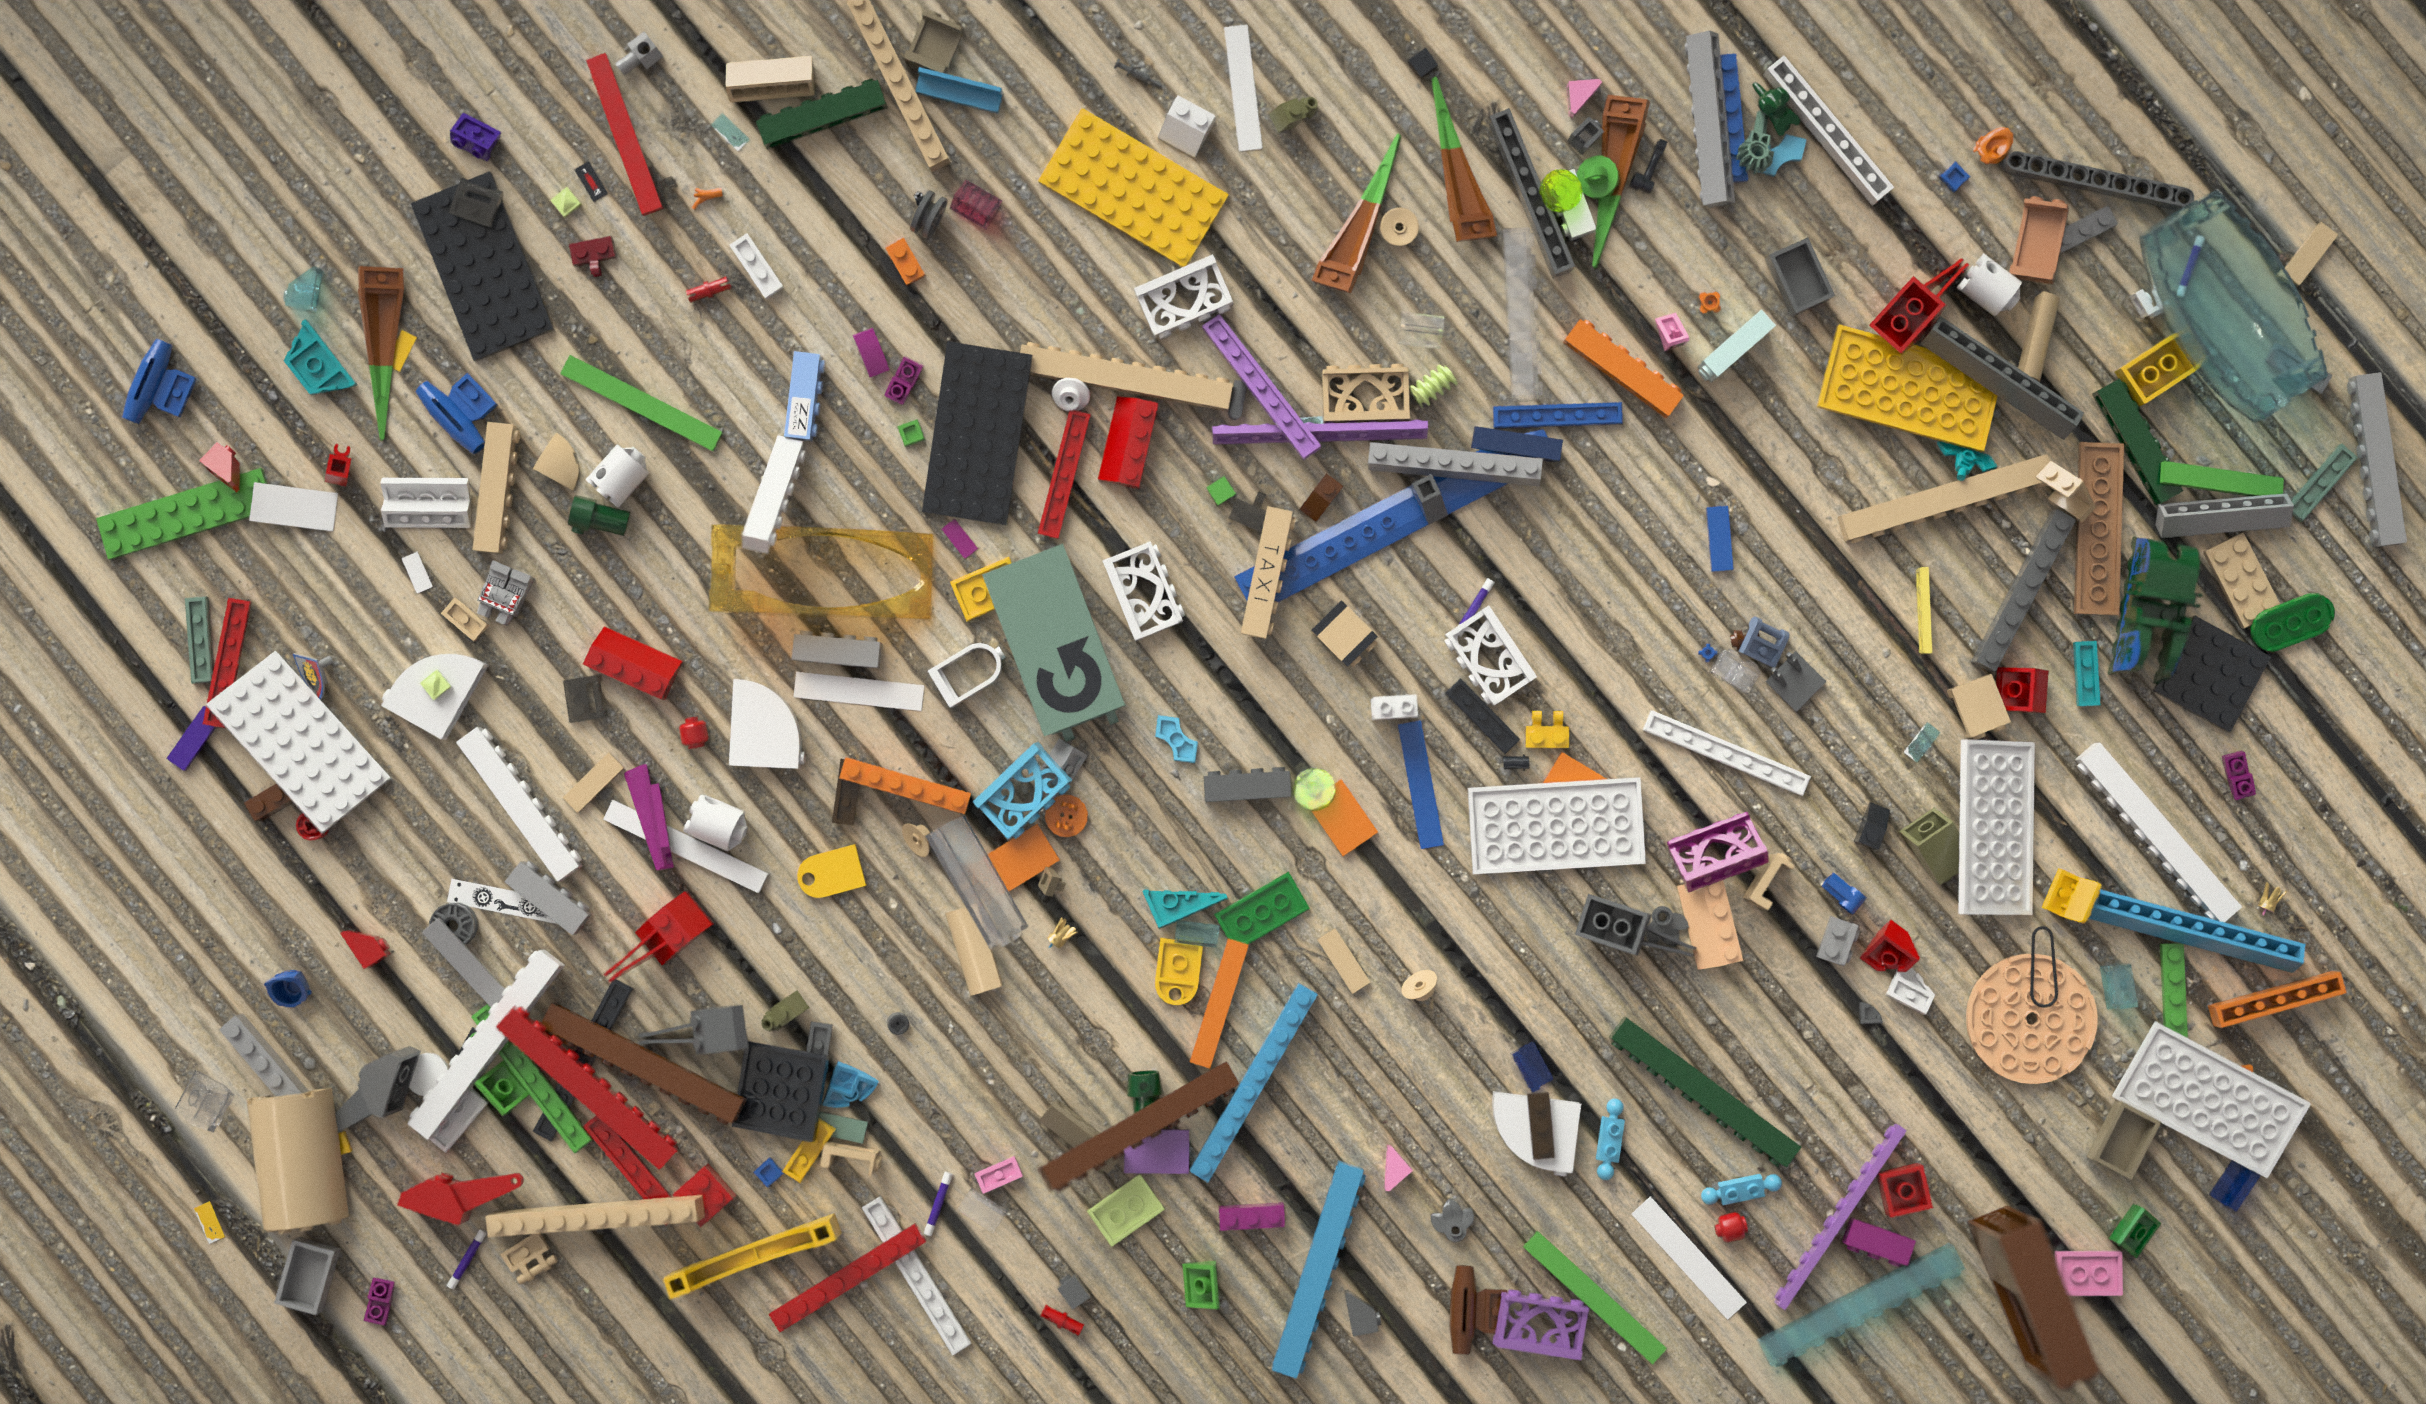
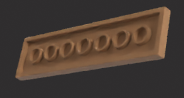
[2074,442,2124,616]

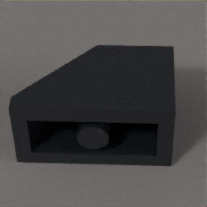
[1853,802,1890,850]

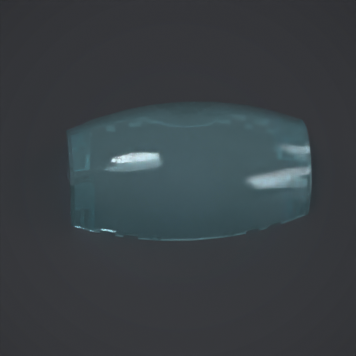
[2139,190,2328,422]

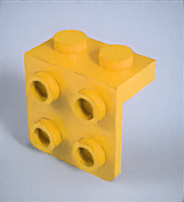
[2042,868,2101,924]

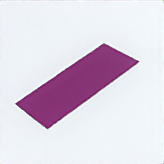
[942,518,978,559]

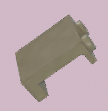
[903,10,964,74]

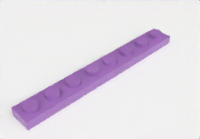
[1202,314,1321,461]

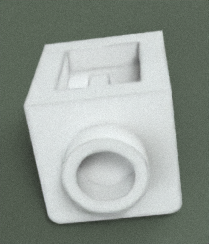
[2129,289,2166,319]

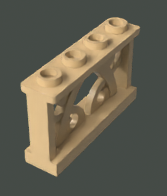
[1322,364,1410,424]

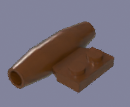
[1449,1265,1508,1355]

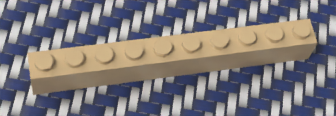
[845,0,950,173]
[1020,342,1233,412]
[1837,454,2050,544]
[486,1195,705,1237]

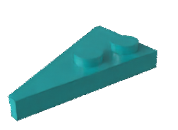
[1142,889,1228,929]

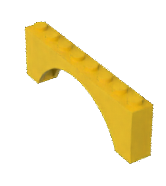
[663,1213,842,1299]

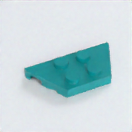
[283,319,358,395]

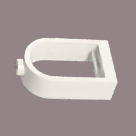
[928,643,1006,709]

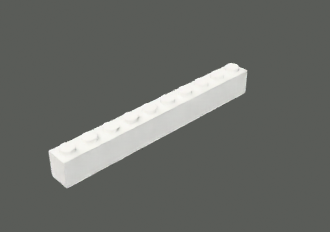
[2075,743,2242,922]
[408,950,565,1140]

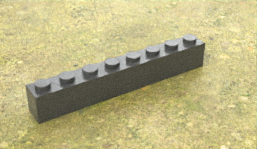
[1488,108,1575,279]
[1920,316,2084,440]
[1971,509,2076,673]

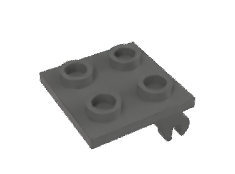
[1765,651,1827,712]

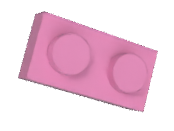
[975,1156,1023,1194]

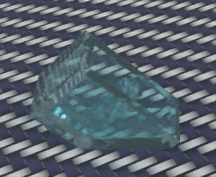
[283,266,323,312]

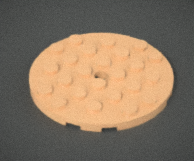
[1966,954,2098,1084]

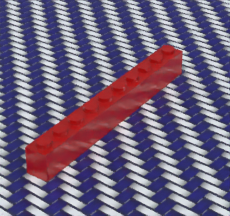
[495,1005,678,1170]

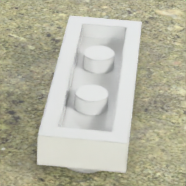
[730,234,784,299]

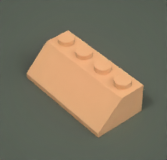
[1677,880,1743,970]

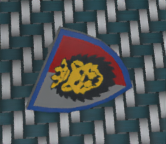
[293,653,333,700]

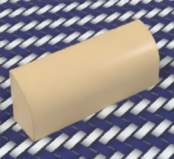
[726,56,815,103]
[2018,291,2060,383]
[945,903,1003,996]

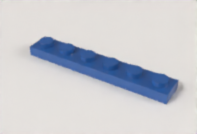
[1721,53,1748,183]

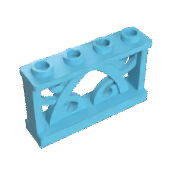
[973,742,1073,840]

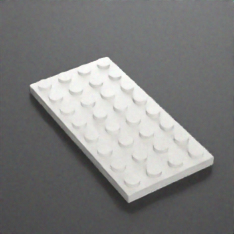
[206,651,390,834]
[1959,740,2035,915]
[1467,777,1646,874]
[2112,1021,2311,1178]

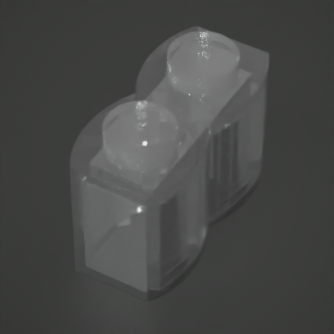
[1709,648,1761,694]

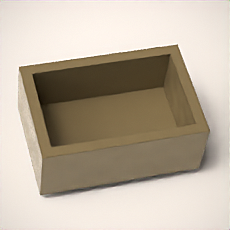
[2086,1100,2161,1180]

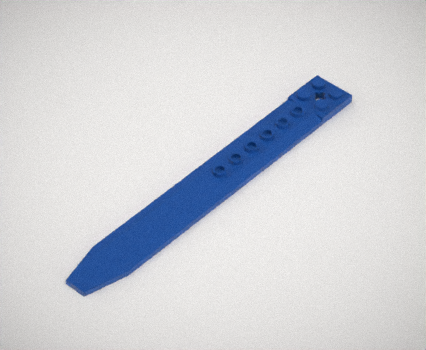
[1234,429,1547,602]

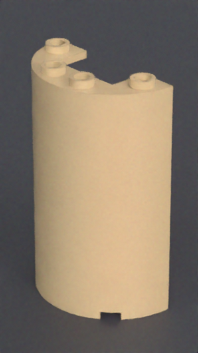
[246,1088,349,1234]

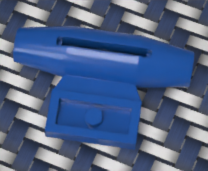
[122,339,197,424]
[415,373,497,454]

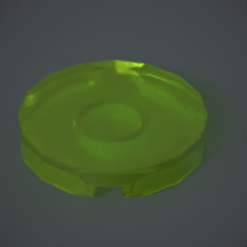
[1539,169,1583,213]
[1293,768,1336,811]

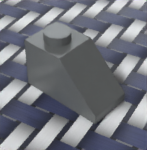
[1344,1290,1382,1336]

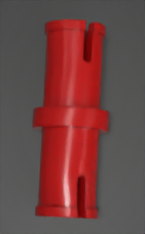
[686,276,731,303]
[1040,1304,1085,1337]

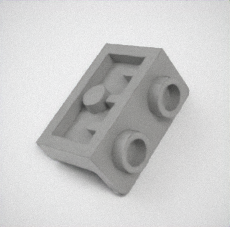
[1816,916,1860,966]

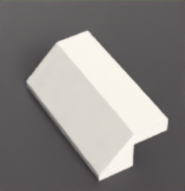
[381,478,471,528]

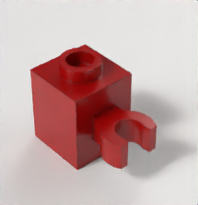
[324,444,352,486]

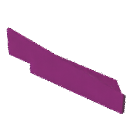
[624,764,674,870]

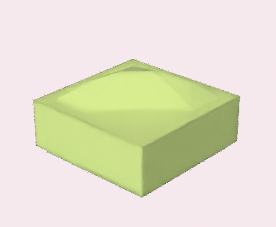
[551,187,582,218]
[420,670,452,700]

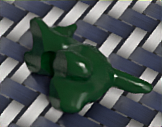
[1752,82,1800,136]

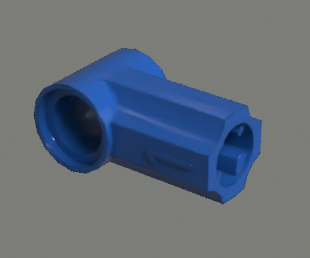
[1821,873,1867,915]

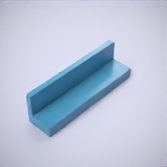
[915,67,1004,114]

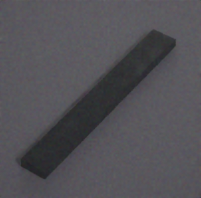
[533,979,634,1142]

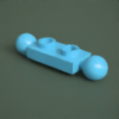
[1596,1099,1625,1180]
[1701,1174,1782,1205]

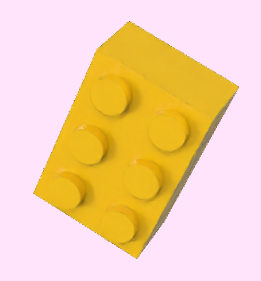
[2114,333,2198,407]

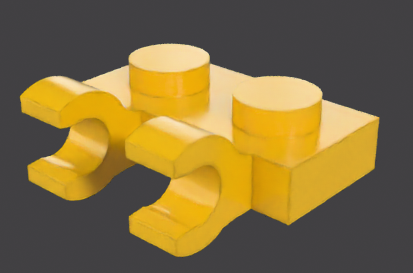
[1525,711,1569,748]

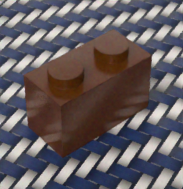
[244,784,293,821]

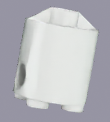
[1957,253,2022,316]
[586,444,650,508]
[683,795,748,851]

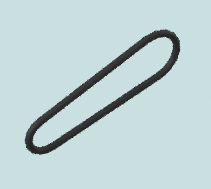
[2030,926,2058,1008]

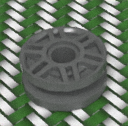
[910,190,948,239]
[429,903,478,945]

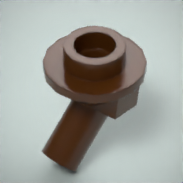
[1730,630,1759,651]

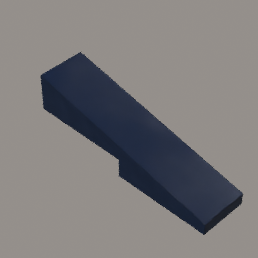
[1471,426,1563,463]

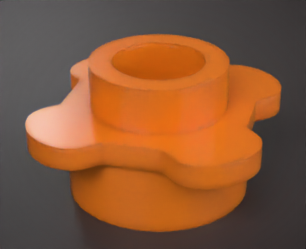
[1699,292,1721,314]

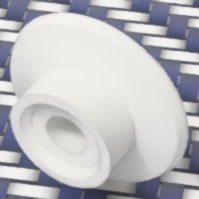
[1052,378,1090,411]

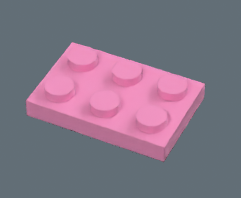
[2055,1251,2123,1296]

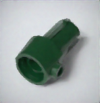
[568,495,630,536]
[1127,1070,1163,1113]

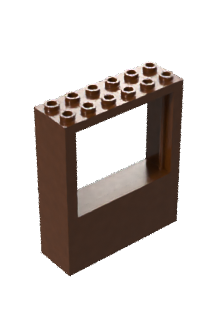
[1967,1205,2101,1390]

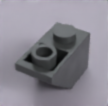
[1410,474,1448,525]

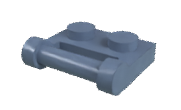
[1739,616,1790,667]

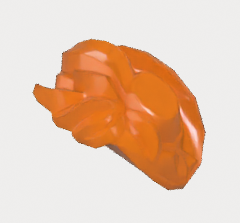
[1973,127,2013,165]

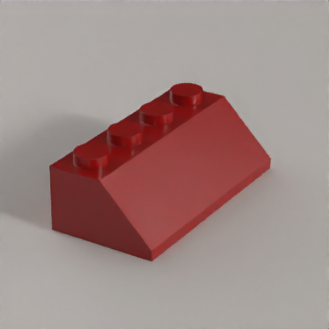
[1098,396,1159,489]
[582,626,683,700]

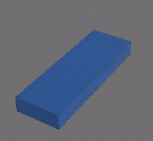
[1706,506,1734,572]

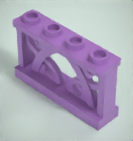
[1492,1289,1590,1360]

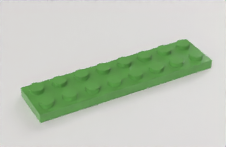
[96,468,267,560]

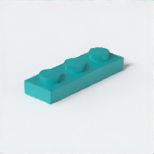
[2073,641,2101,707]

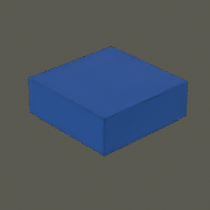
[1939,162,1970,193]
[754,1157,784,1188]

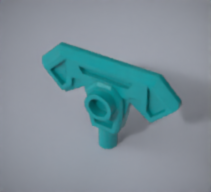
[1937,441,1998,481]

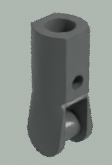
[1228,380,1247,420]

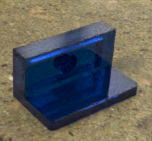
[1510,1042,1553,1093]
[2209,1160,2260,1212]

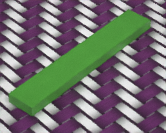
[2160,461,2284,496]

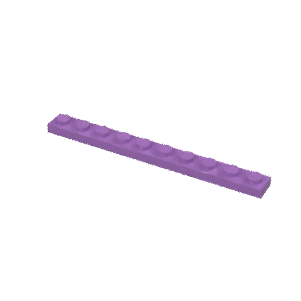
[1212,420,1428,444]
[1774,1124,1907,1310]

